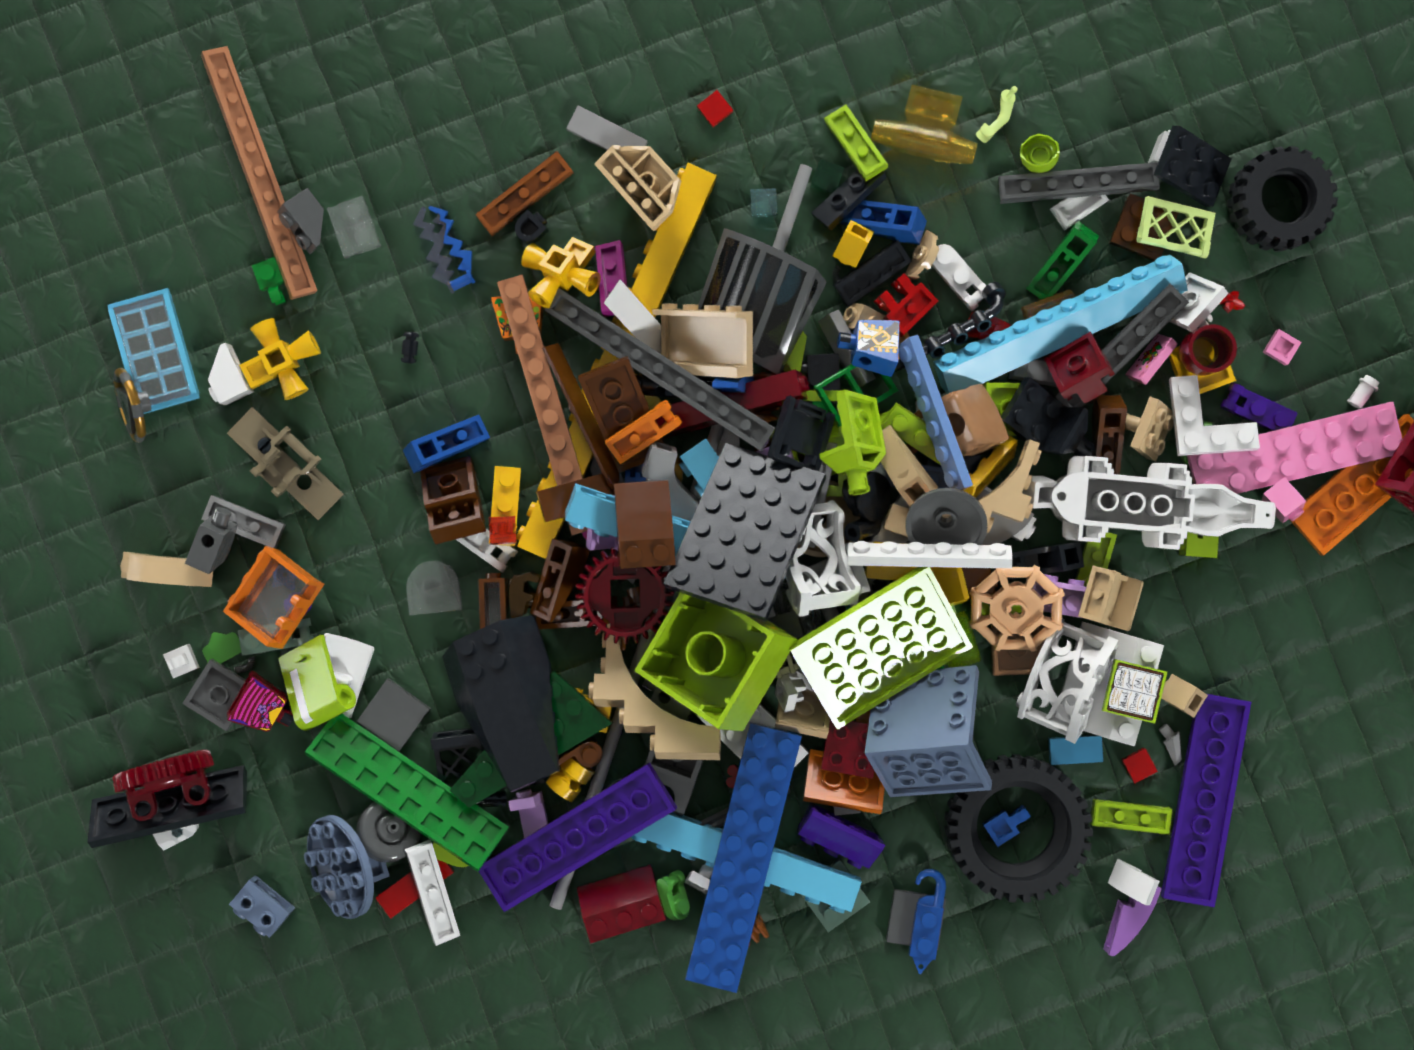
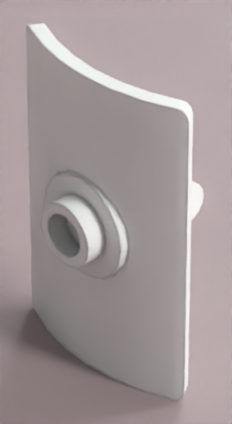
[324,633,374,719]

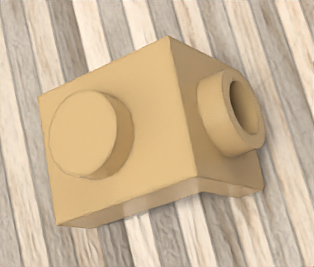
[843,303,885,330]

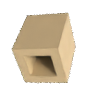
[1161,674,1208,718]

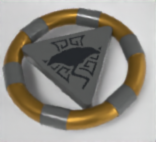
[113,368,152,443]

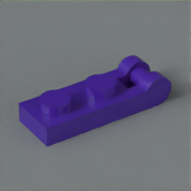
[1220,383,1298,431]

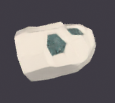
[153,824,199,851]

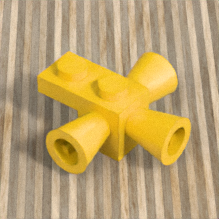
[521,237,601,308]
[239,318,321,400]

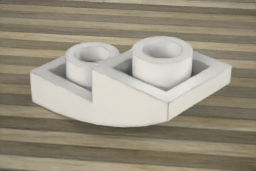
[1108,859,1160,905]

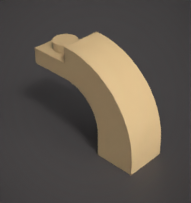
[120,552,213,587]

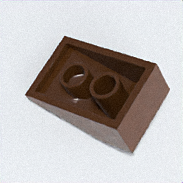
[614,480,676,569]

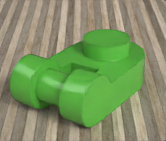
[657,870,690,921]

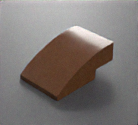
[420,456,486,545]

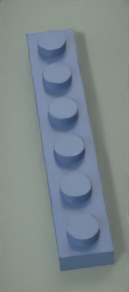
[899,335,973,491]

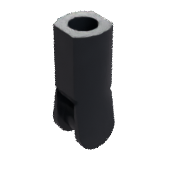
[844,517,881,542]

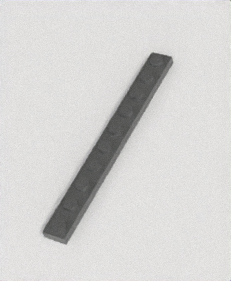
[545,288,776,452]

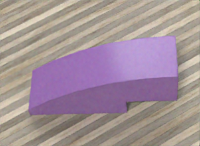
[1103,886,1162,956]

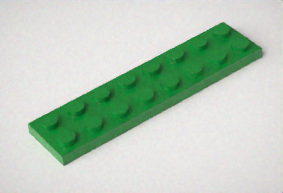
[305,714,509,872]

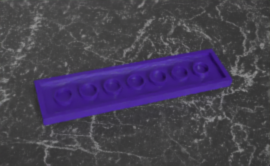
[1161,693,1251,908]
[479,762,678,912]

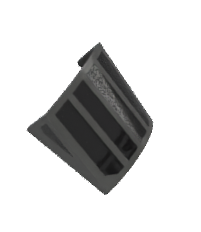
[698,228,826,375]

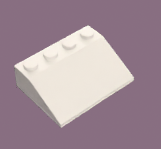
[1054,622,1164,746]

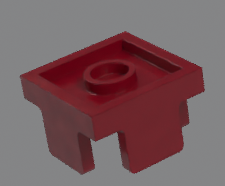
[1044,331,1115,403]

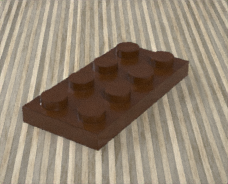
[578,356,665,473]

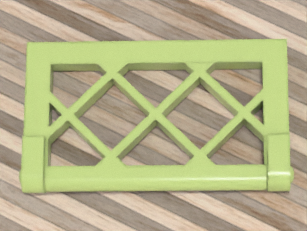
[1136,196,1216,258]

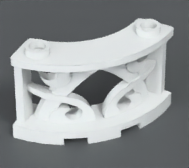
[785,500,862,616]
[1016,618,1119,744]

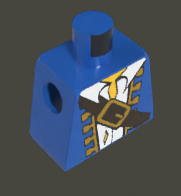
[837,320,900,377]

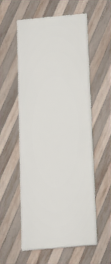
[604,279,661,354]

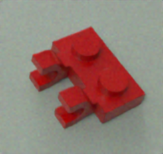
[873,273,938,337]

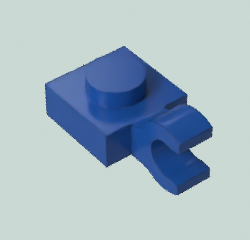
[982,805,1031,847]

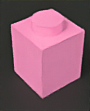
[1262,477,1306,523]

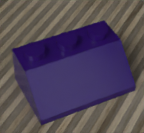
[797,802,885,869]

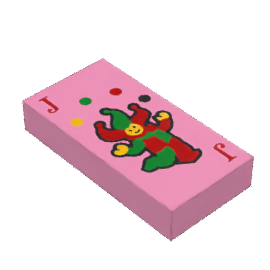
[1125,334,1178,385]

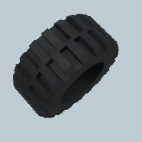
[1227,146,1338,252]

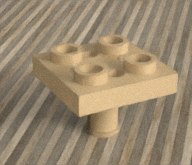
[1125,397,1174,461]

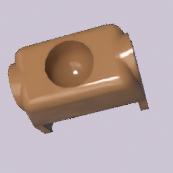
[941,384,1009,456]

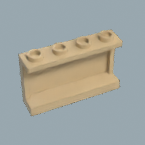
[652,303,753,378]

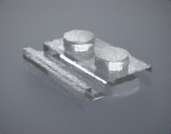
[327,196,381,259]

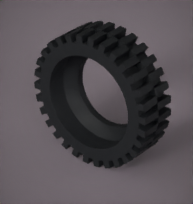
[944,754,1093,903]

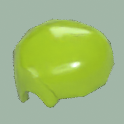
[1020,134,1060,173]

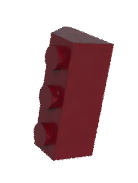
[577,864,666,944]

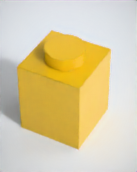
[833,220,874,268]

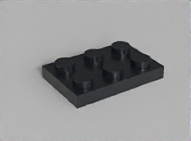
[1154,126,1231,207]

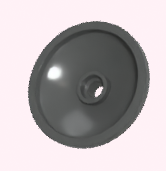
[906,488,988,545]

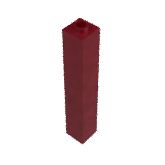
[656,369,809,439]

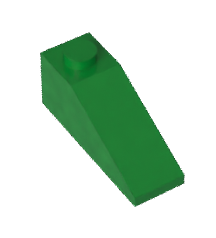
[1026,221,1099,304]

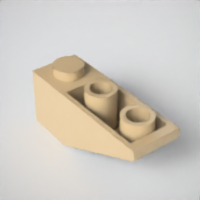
[880,425,938,507]

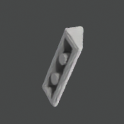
[818,310,876,387]

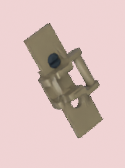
[227,407,344,520]

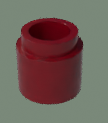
[1179,324,1237,376]

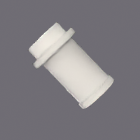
[1347,375,1379,409]

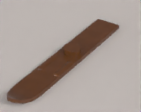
[542,343,619,490]

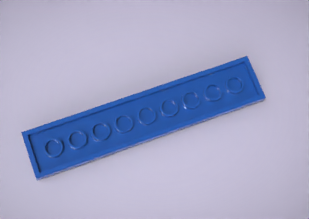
[685,722,802,993]

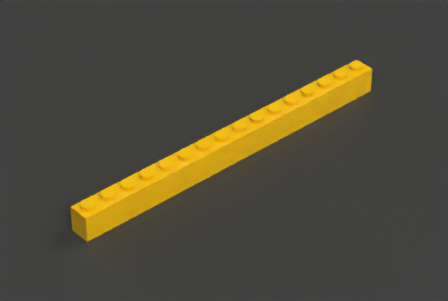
[516,163,717,559]

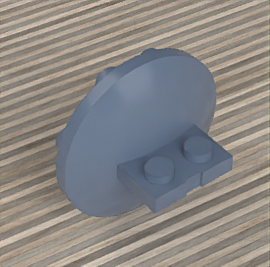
[304,815,389,919]

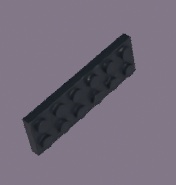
[87,765,247,848]

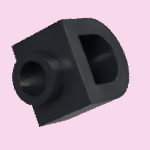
[515,210,548,244]

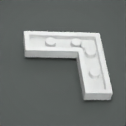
[1169,375,1260,456]

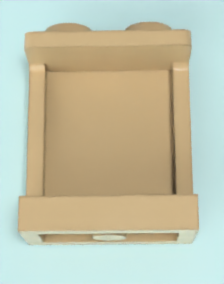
[1078,565,1144,631]

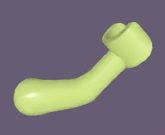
[975,86,1017,143]

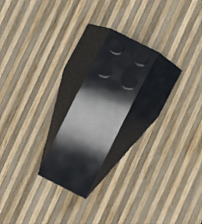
[442,615,560,792]

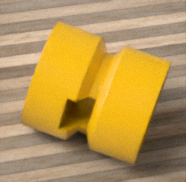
[546,756,595,802]

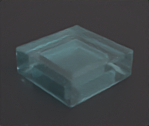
[750,188,777,217]

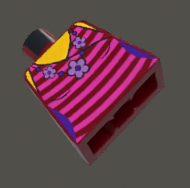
[227,670,294,732]

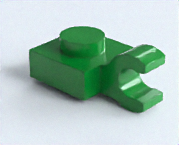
[252,257,286,306]

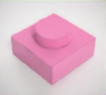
[1263,329,1302,365]

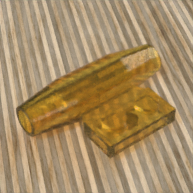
[871,85,978,164]

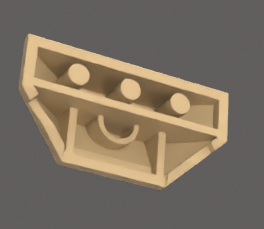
[595,145,681,231]

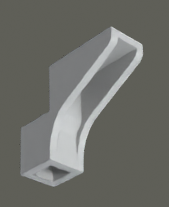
[642,442,700,521]

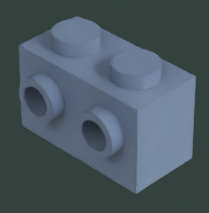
[229,875,295,938]

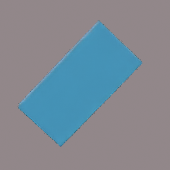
[1048,735,1103,765]

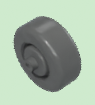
[356,802,421,863]

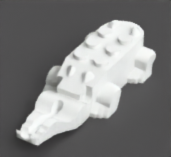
[1050,456,1276,550]

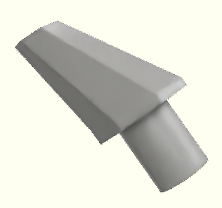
[1159,724,1182,765]

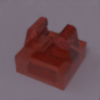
[489,516,517,545]

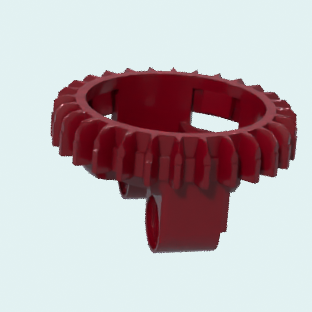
[575,547,674,645]
[112,749,214,821]

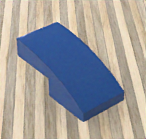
[712,376,754,393]

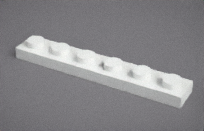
[847,541,1012,569]

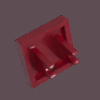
[820,719,875,779]

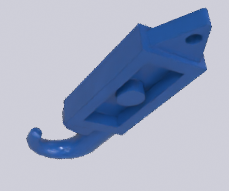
[908,869,946,974]

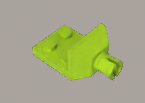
[819,389,886,495]

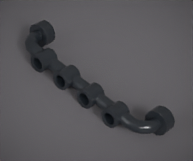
[894,282,1006,372]

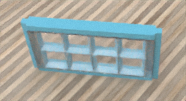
[108,288,200,414]

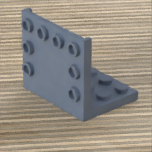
[865,665,992,797]

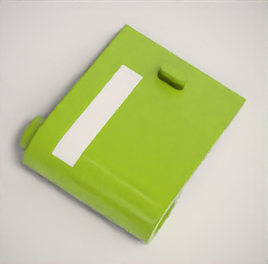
[278,635,356,731]

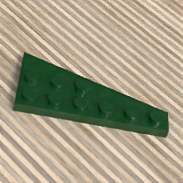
[449,671,614,808]

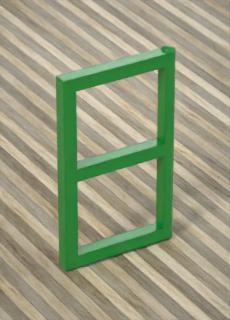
[813,364,899,428]

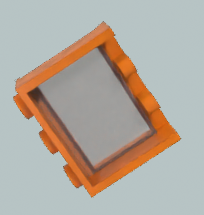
[223,546,325,649]

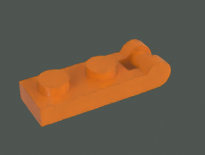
[605,400,682,464]

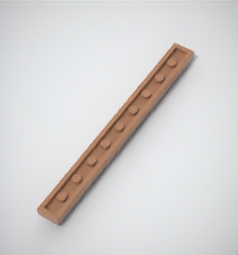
[201,46,317,300]
[497,275,588,535]

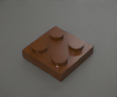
[1109,193,1179,261]

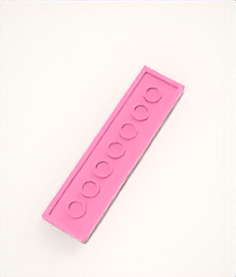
[1187,402,1402,494]

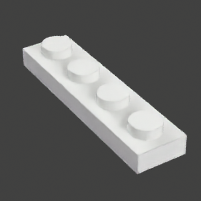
[405,840,460,946]

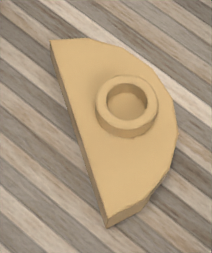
[905,230,939,280]

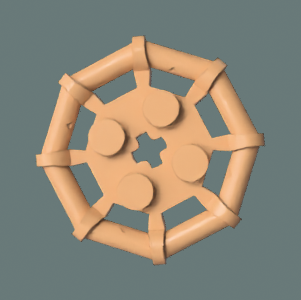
[969,565,1065,652]

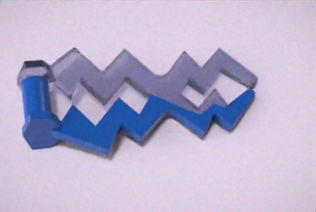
[413,206,476,293]

